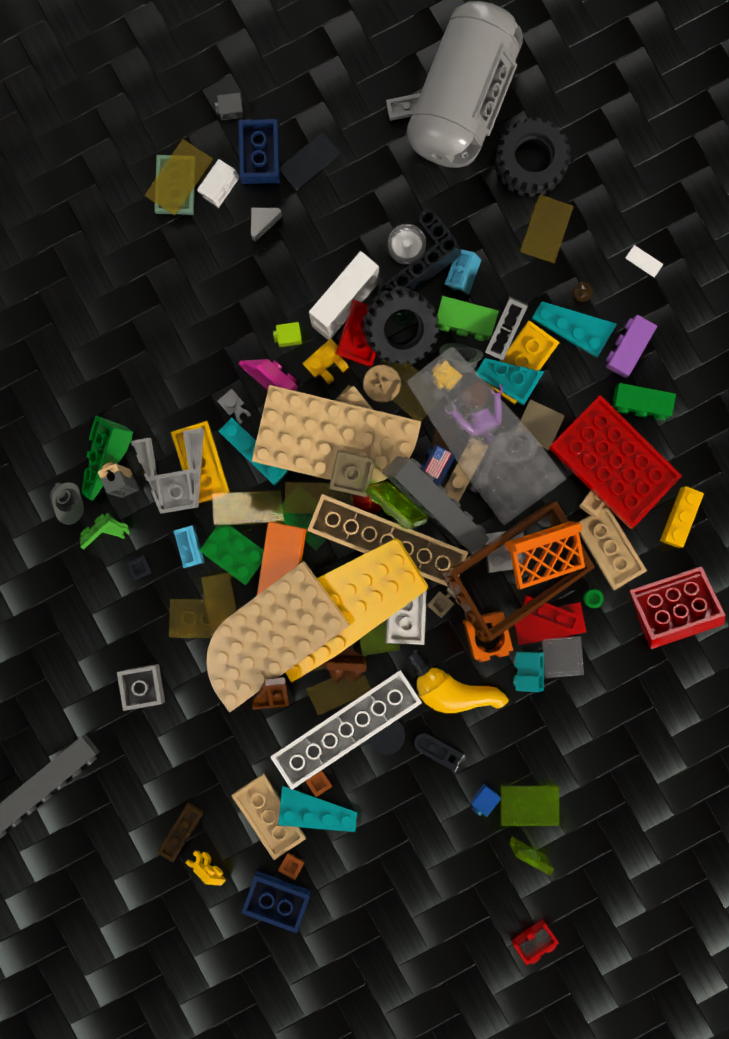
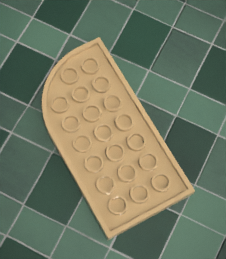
[252,385,421,484]
[207,561,351,712]

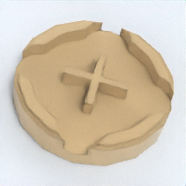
[363,365,401,403]

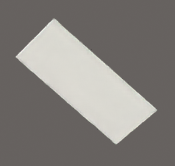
[626,245,663,278]

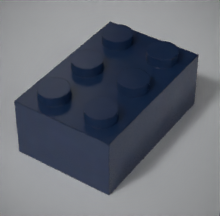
[239,119,280,184]
[242,871,311,933]

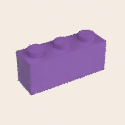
[606,315,657,378]

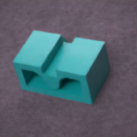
[513,651,544,692]

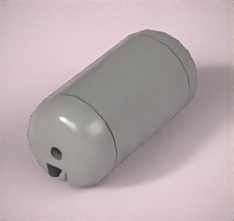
[406,1,523,168]

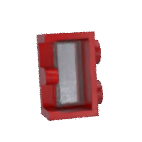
[511,919,559,965]

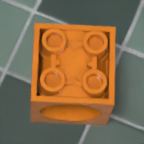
[463,611,513,662]

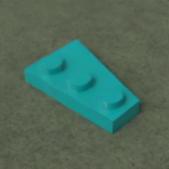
[474,358,544,405]

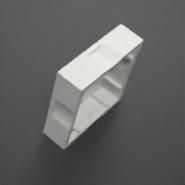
[309,251,379,340]

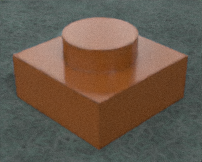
[306,770,332,797]
[278,852,305,880]

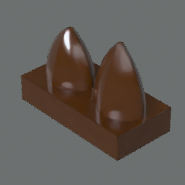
[327,655,367,684]

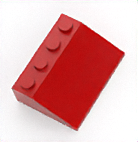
[629,566,726,649]

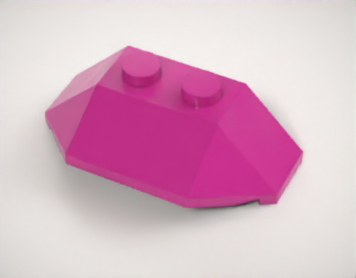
[238,359,298,391]

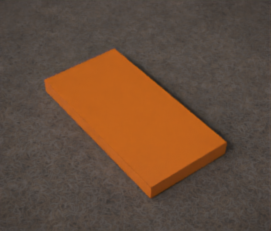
[257,521,307,596]

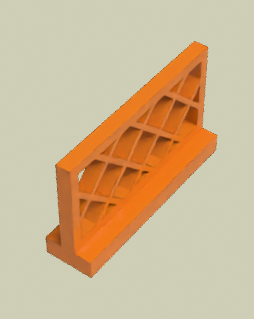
[505,521,585,589]

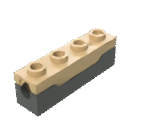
[98,462,139,498]

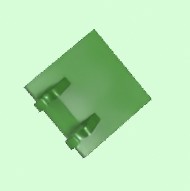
[80,512,129,549]

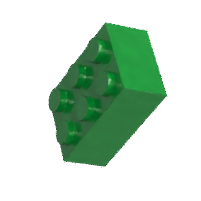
[199,520,264,585]

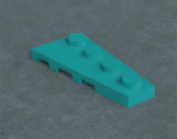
[532,302,617,358]

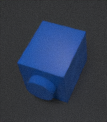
[470,784,501,817]

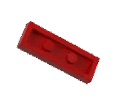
[522,596,581,634]

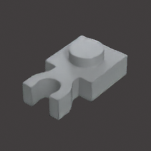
[218,389,252,425]

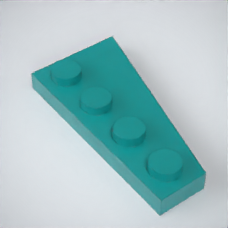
[278,785,357,832]

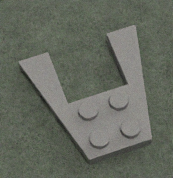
[131,428,204,514]

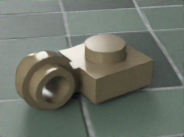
[427,587,455,618]

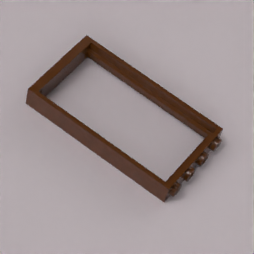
[443,501,595,642]

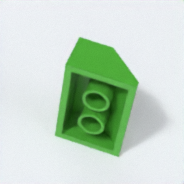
[437,296,499,341]

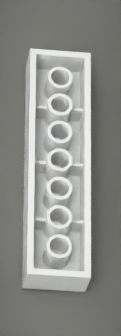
[271,670,422,790]

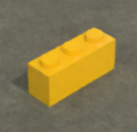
[660,486,704,548]

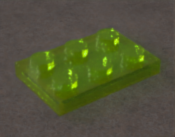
[365,481,429,530]

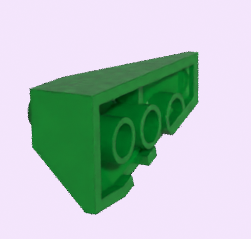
[81,416,133,500]

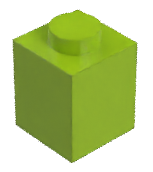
[273,322,302,347]

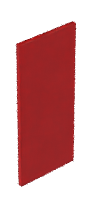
[515,602,586,645]

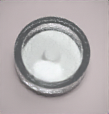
[388,224,426,265]

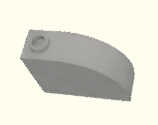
[485,297,528,360]

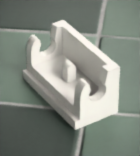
[197,159,240,208]

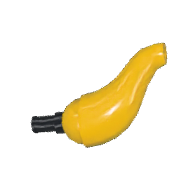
[406,650,509,713]

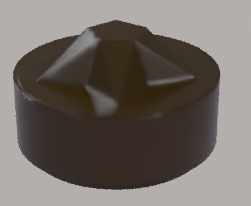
[573,282,593,302]

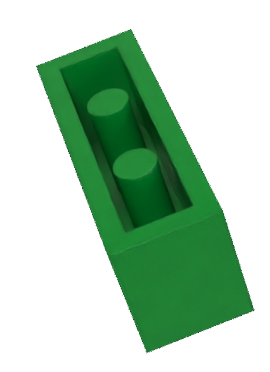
[612,383,676,421]

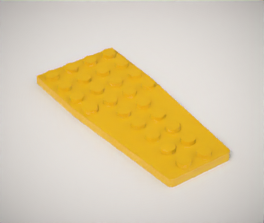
[285,538,428,683]

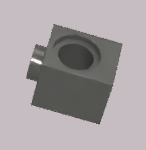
[215,93,244,120]

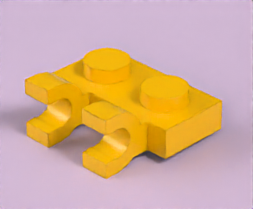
[302,338,349,385]
[185,851,226,886]

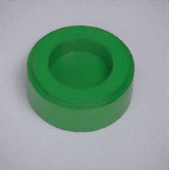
[583,589,604,608]

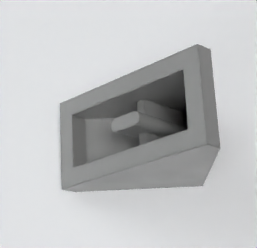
[251,208,282,242]

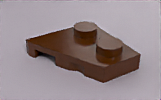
[252,678,289,710]

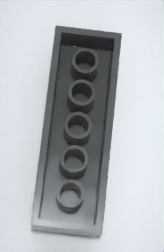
[382,456,490,555]

